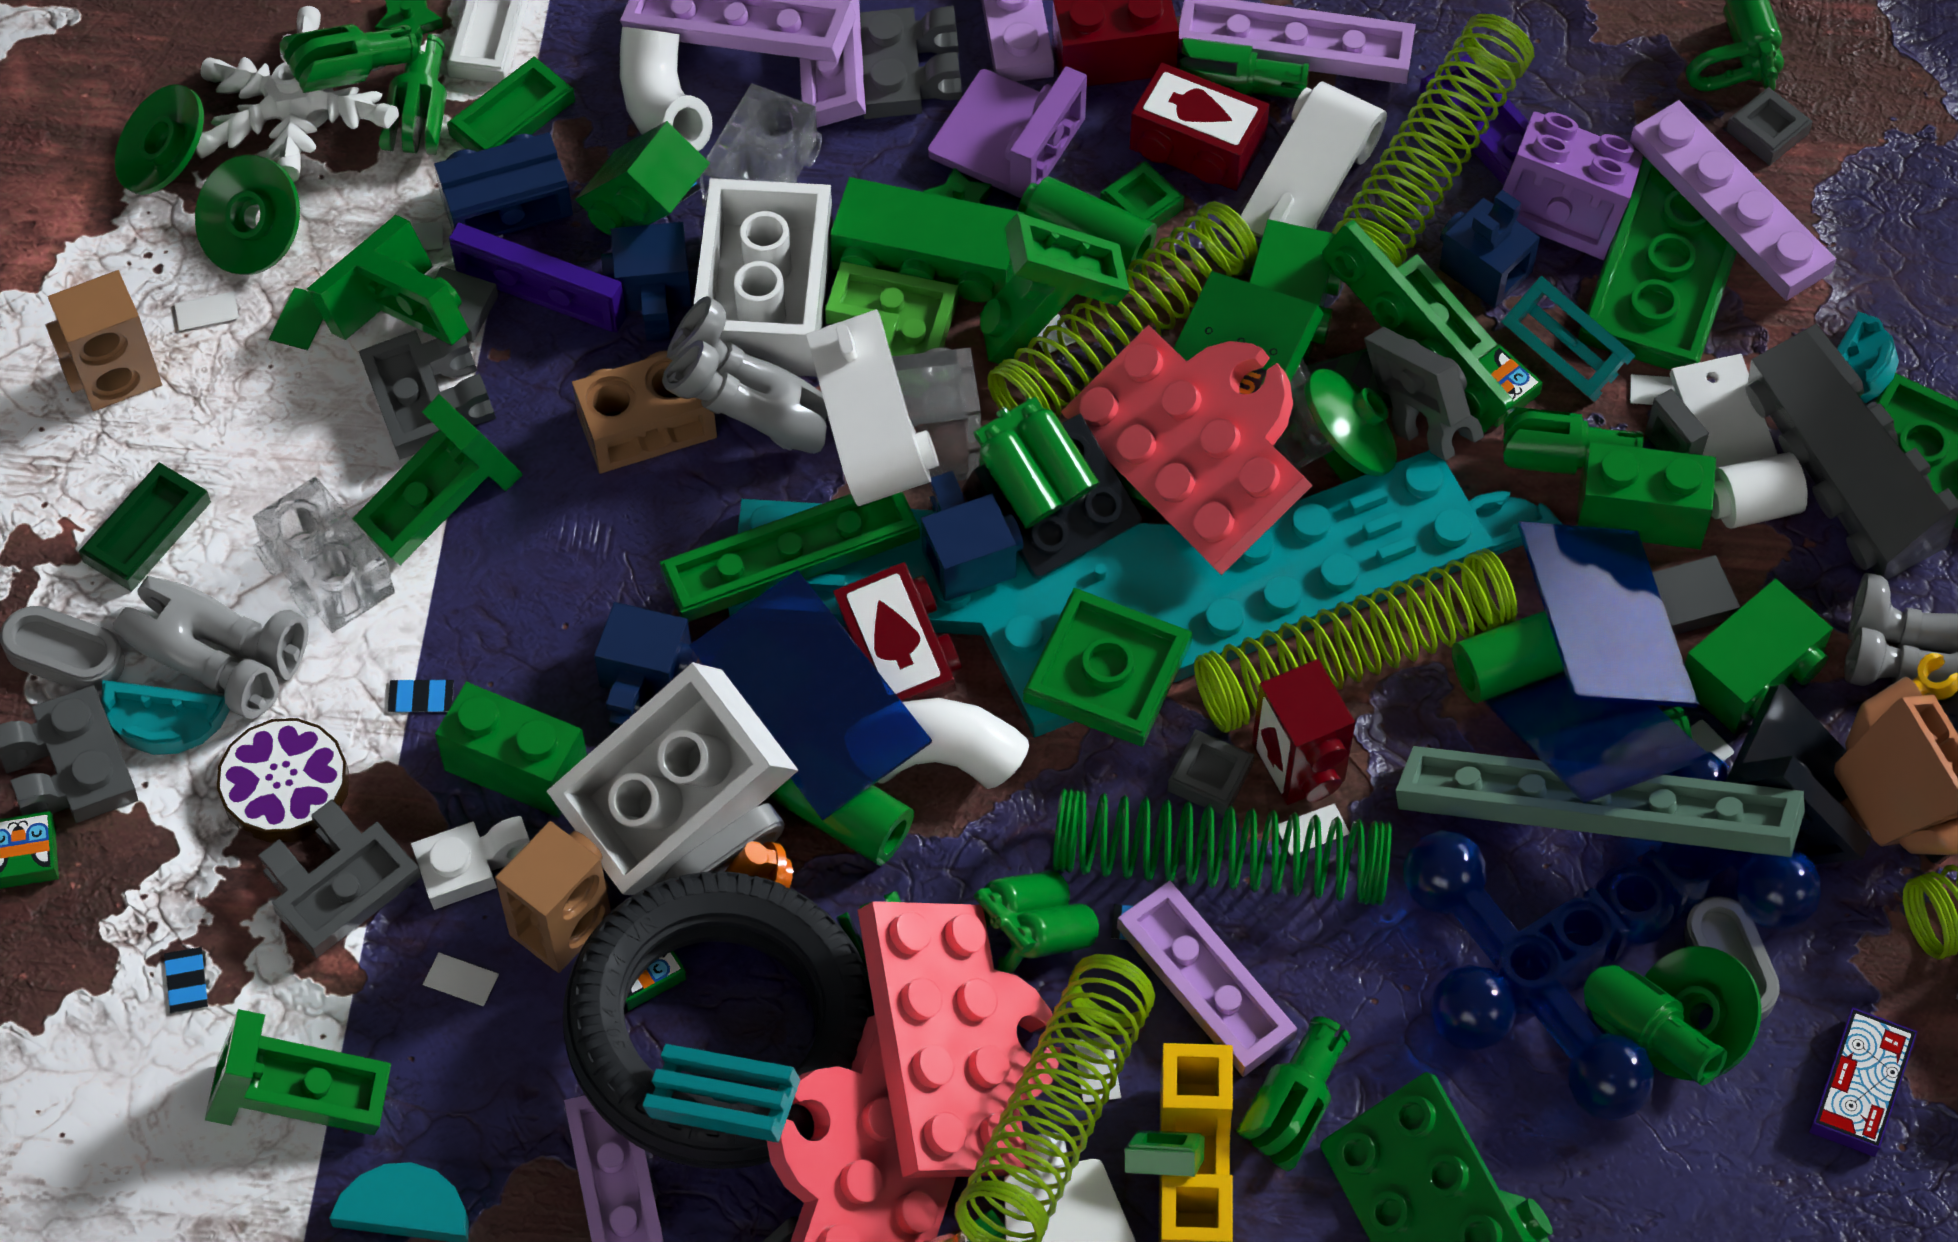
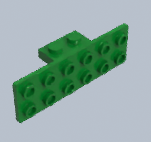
[1320,1072,1553,1242]

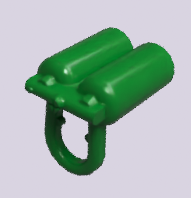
[1685,0,1784,91]
[973,396,1100,529]
[974,871,1099,974]

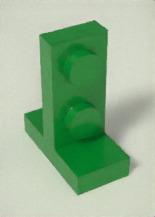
[979,213,1130,364]
[307,215,470,345]
[352,394,523,566]
[205,1009,391,1136]

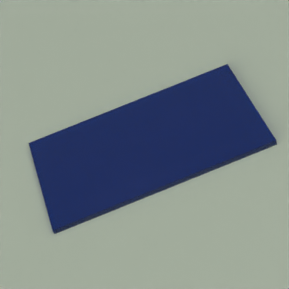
[1517,521,1698,708]
[689,570,932,821]
[1483,654,1708,803]

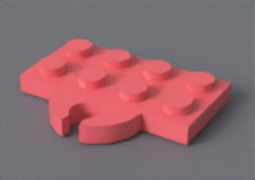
[1061,325,1313,575]
[857,901,1061,1178]
[766,1015,956,1242]

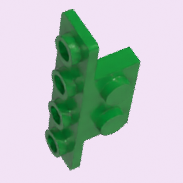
[1322,220,1514,434]

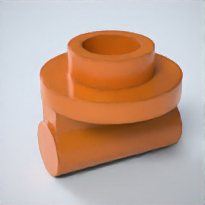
[724,841,793,888]

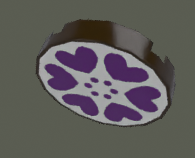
[217,718,349,843]

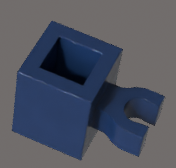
[1439,190,1540,308]
[601,222,692,341]
[921,470,1023,601]
[594,602,698,729]

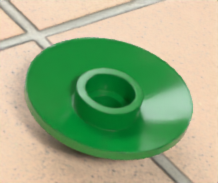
[115,84,204,195]
[195,155,300,275]
[1304,369,1397,477]
[1644,946,1761,1082]

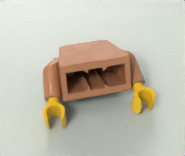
[1834,653,1958,855]

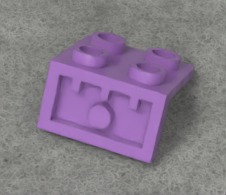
[928,66,1087,198]
[1502,112,1643,260]

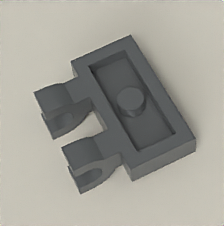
[860,6,962,119]
[1364,326,1484,461]
[359,330,496,460]
[0,685,139,823]
[258,799,421,959]

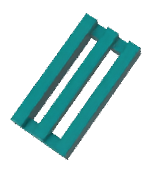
[1501,276,1635,402]
[642,1044,801,1143]

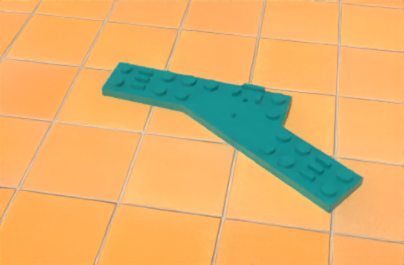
[729,450,1495,738]

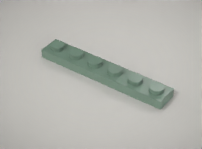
[1396,746,1805,857]

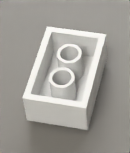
[694,178,833,377]
[547,662,799,895]

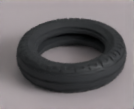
[563,872,875,1169]

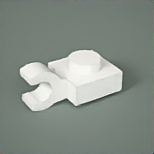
[411,816,530,910]

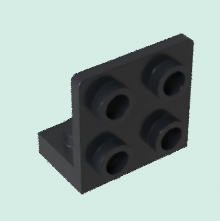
[961,413,1141,579]
[1725,684,1872,866]

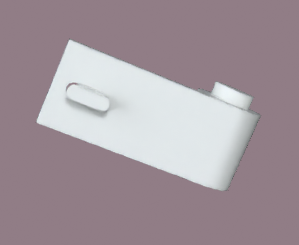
[1241,81,1387,239]
[806,309,939,506]
[1669,354,1808,529]

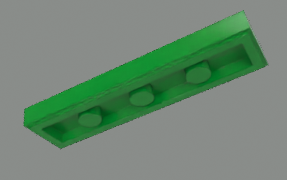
[659,492,920,622]

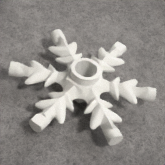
[195,6,399,182]

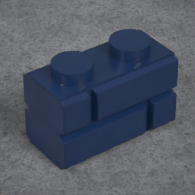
[434,132,573,236]

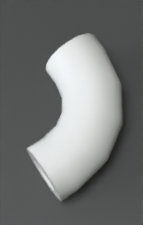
[620,27,712,151]
[845,698,1029,789]

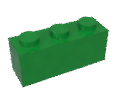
[830,177,1024,302]

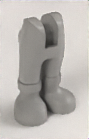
[662,296,828,454]
[1844,573,1958,686]
[113,576,309,719]

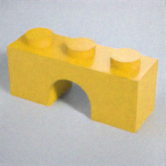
[1159,1043,1233,1242]

